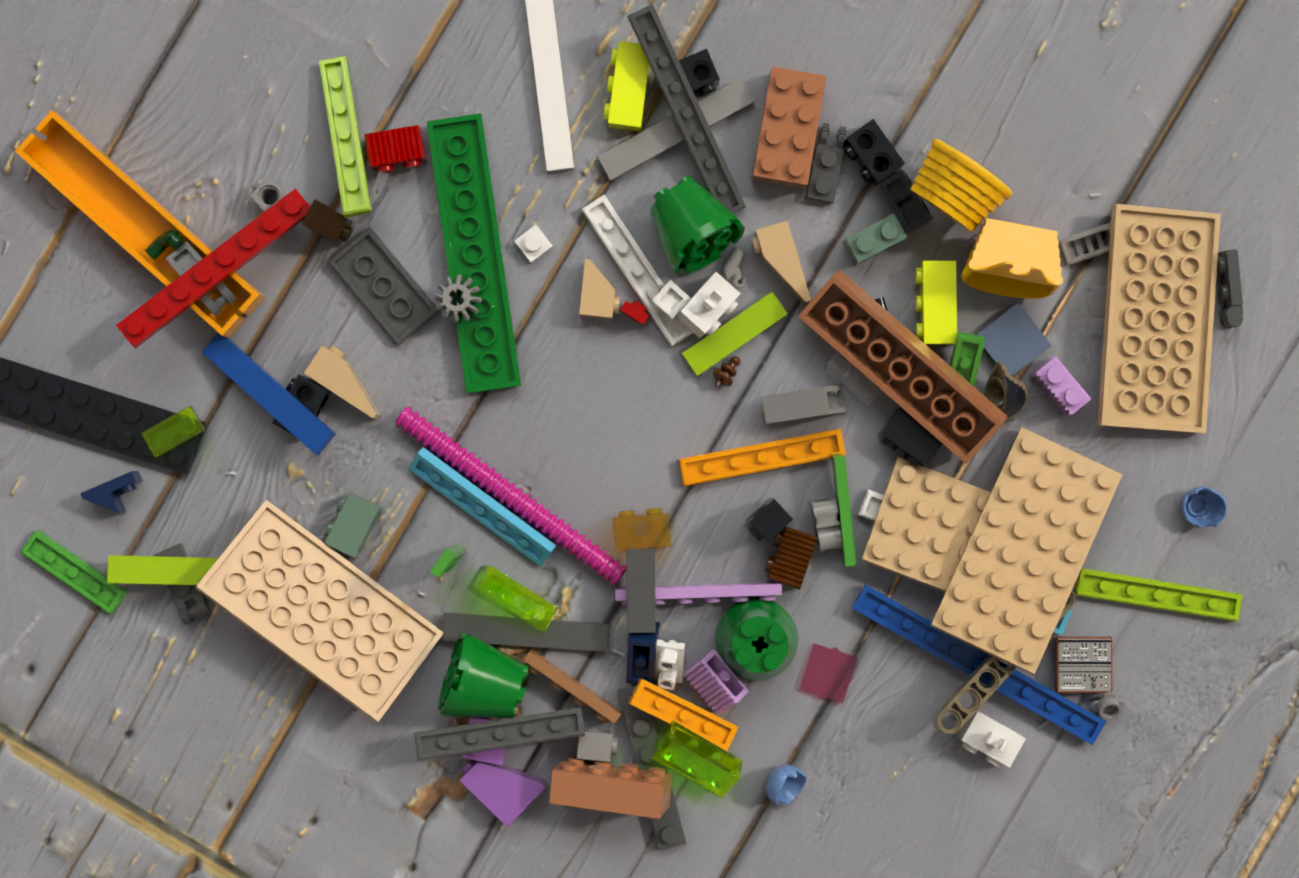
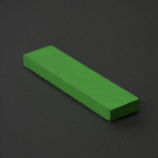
[831,453,856,567]
[20,529,129,615]
[430,544,466,578]

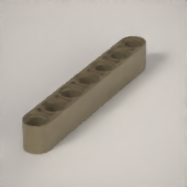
[933,591,1075,734]

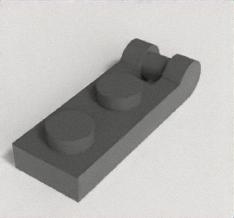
[165,241,237,317]
[154,543,211,625]

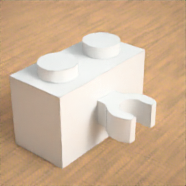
[676,272,741,338]
[957,710,1026,768]

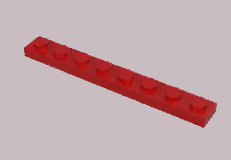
[116,188,310,349]

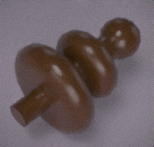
[713,356,740,388]

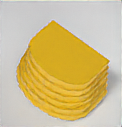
[910,139,1013,233]
[961,218,1063,299]

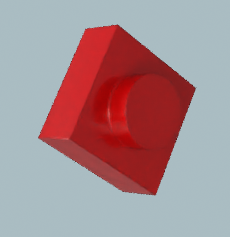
[620,300,649,327]

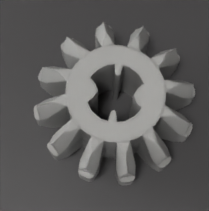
[434,275,482,323]

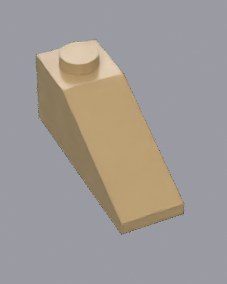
[751,221,811,304]
[304,345,380,419]

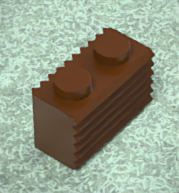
[764,526,817,590]

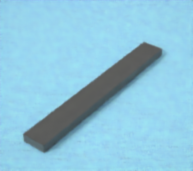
[627,4,746,213]

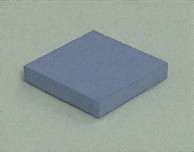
[976,302,1052,376]

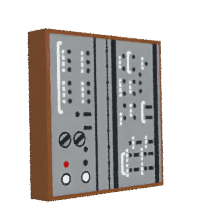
[1055,636,1112,693]

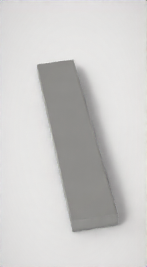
[597,77,755,182]

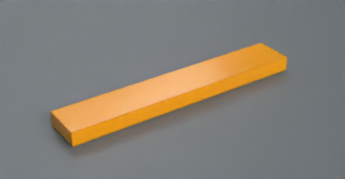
[679,429,846,486]

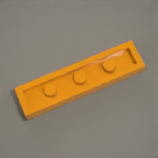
[628,678,738,752]

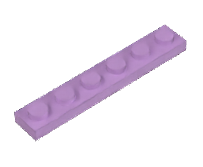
[615,582,782,605]

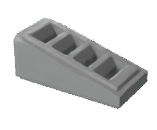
[1059,222,1111,266]

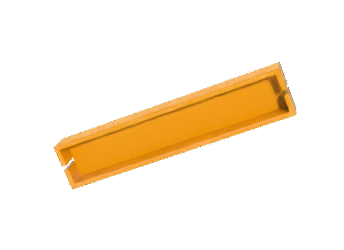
[15,110,266,338]

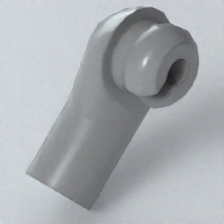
[722,247,746,289]

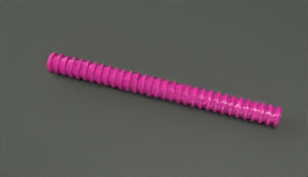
[395,406,626,586]

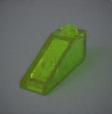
[467,565,558,632]

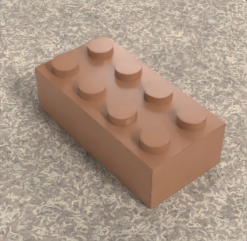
[751,66,827,190]
[549,756,673,819]

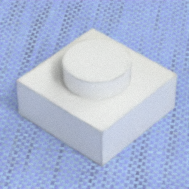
[515,224,553,264]
[652,280,691,320]

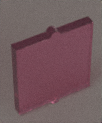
[800,643,857,703]

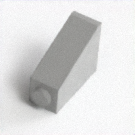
[760,385,846,424]

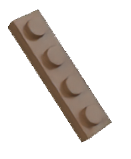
[523,649,621,724]

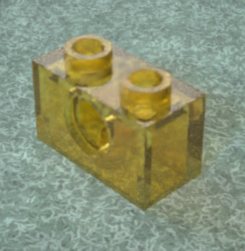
[613,508,671,551]

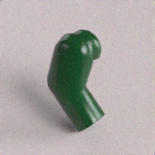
[144,229,183,260]

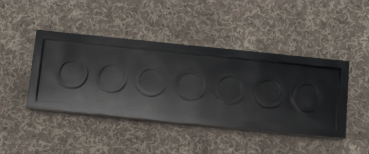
[0,357,206,474]

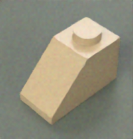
[579,259,620,320]

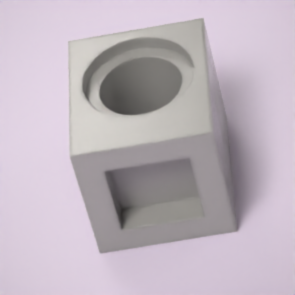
[250,177,287,212]
[577,727,618,762]

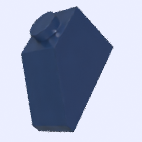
[626,622,660,684]

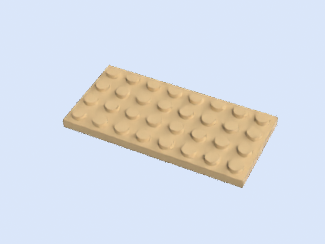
[1097,204,1221,433]
[930,427,1123,675]
[195,500,444,723]

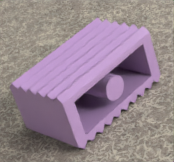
[1030,356,1091,415]
[683,648,749,716]

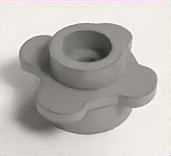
[1091,692,1125,720]

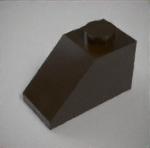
[301,199,353,246]

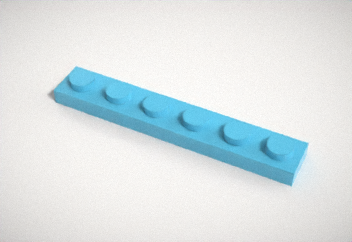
[409,447,556,567]

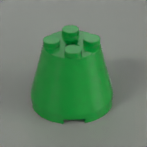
[650,176,745,275]
[715,597,798,681]
[438,633,528,718]

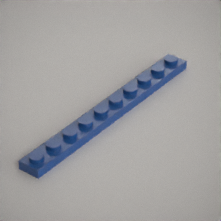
[851,584,1106,745]

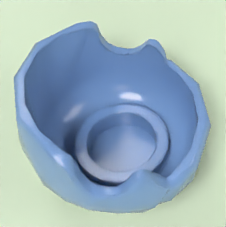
[1180,486,1228,528]
[765,764,807,805]

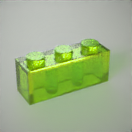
[651,720,743,798]

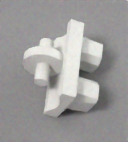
[655,639,685,690]

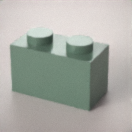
[842,213,908,266]
[324,493,383,558]

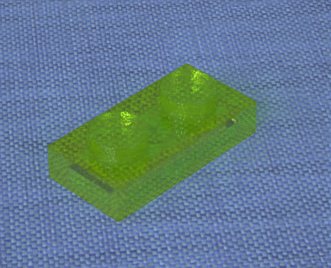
[141,406,206,458]

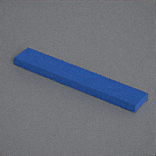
[202,333,336,455]

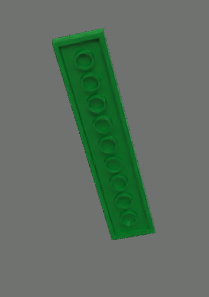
[427,113,522,394]

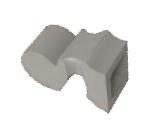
[809,497,842,552]

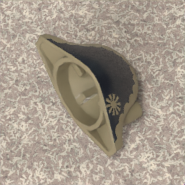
[984,362,1028,421]

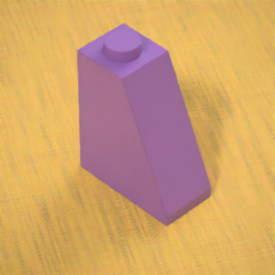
[460,759,547,827]

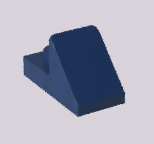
[80,471,143,513]

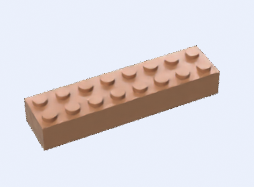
[798,270,1008,464]

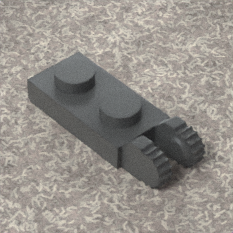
[806,123,846,204]
[1217,249,1243,328]

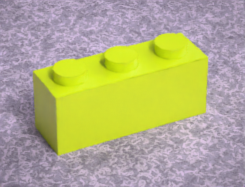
[603,41,650,132]
[914,261,957,346]

